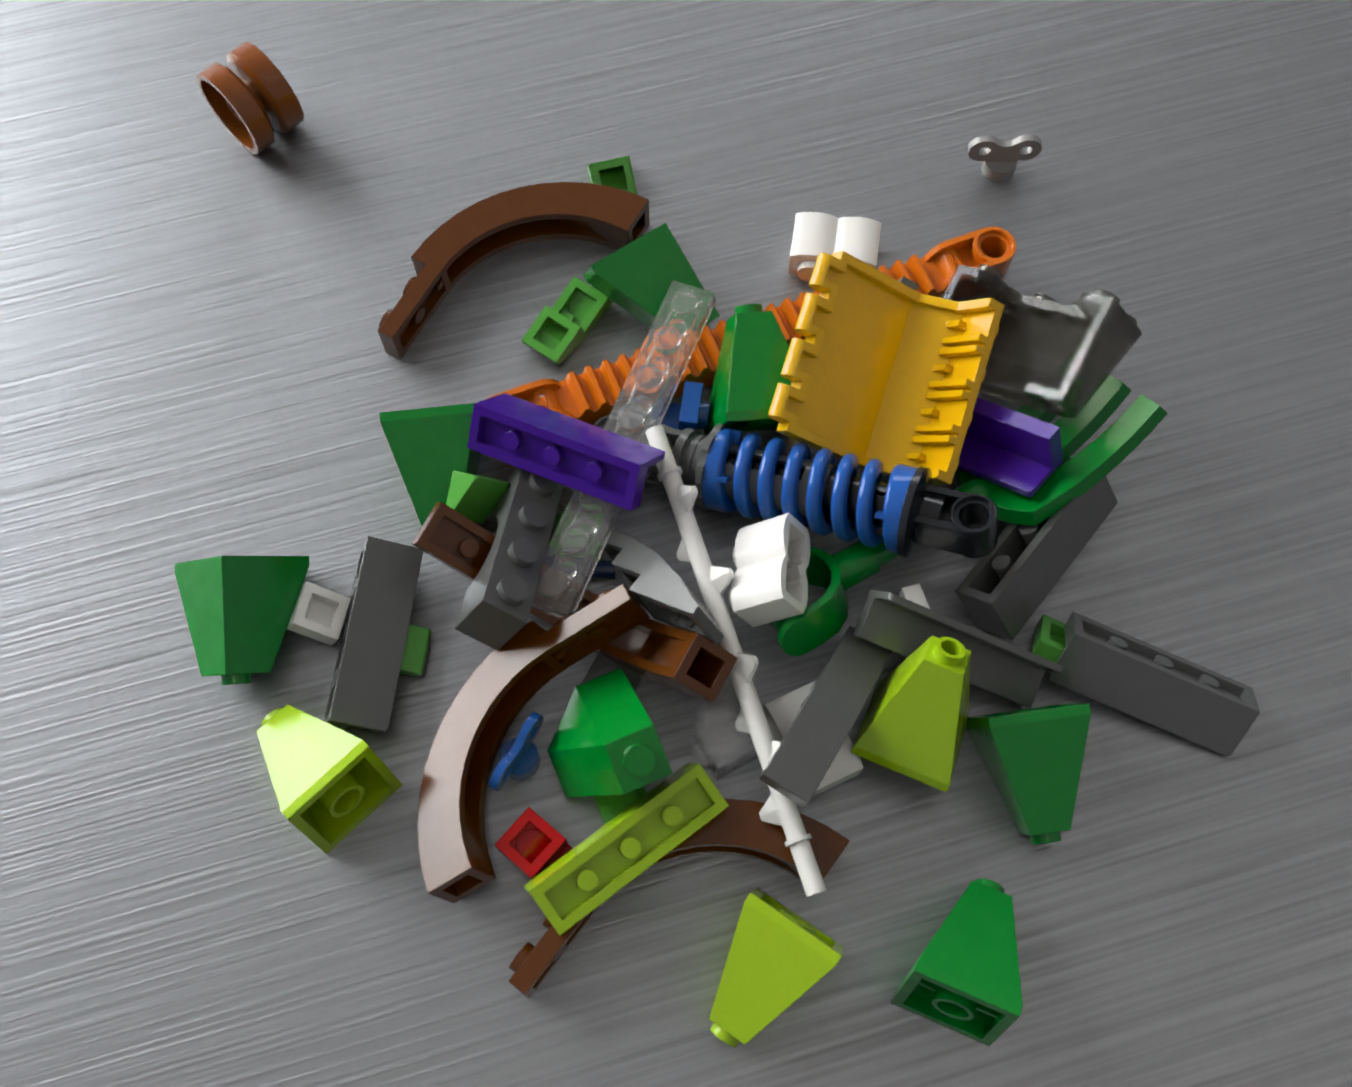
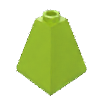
[851,635,971,793]
[256,704,402,854]
[709,888,844,1048]

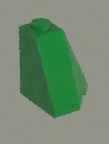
[583,223,720,341]
[175,556,309,685]
[547,668,673,797]

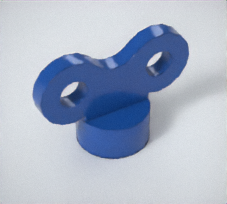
[489,712,543,791]

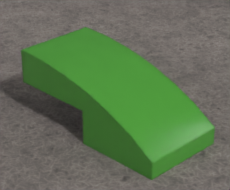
[521,276,612,365]

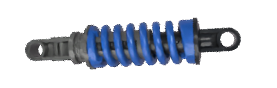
[594,415,997,559]

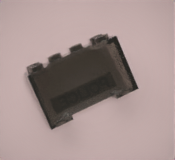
[943,264,1142,418]

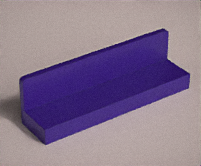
[467,394,665,511]
[958,397,1063,497]

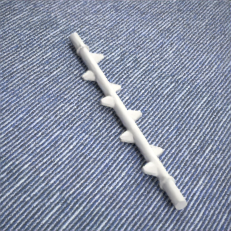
[645,425,827,897]

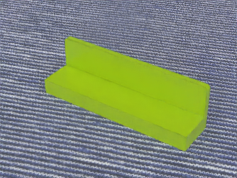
[523,763,729,936]

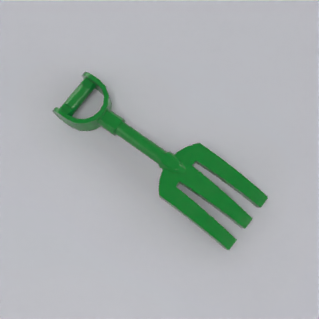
[731,352,1168,656]

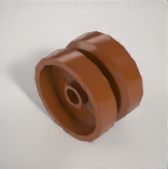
[196,41,304,154]

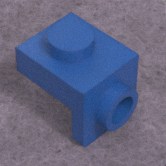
[654,381,710,430]

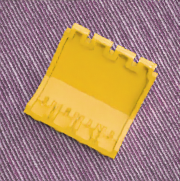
[767,251,1005,485]

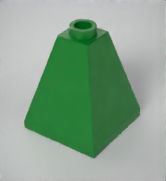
[704,304,791,435]
[379,403,481,526]
[966,703,1091,844]
[891,878,1023,1046]

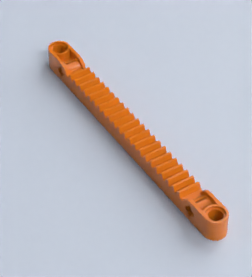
[485,226,1016,425]

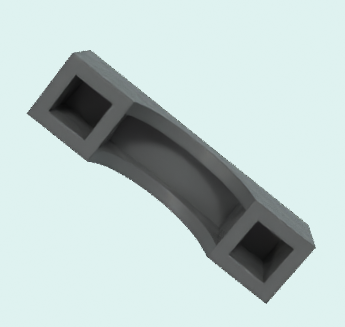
[455,467,564,651]

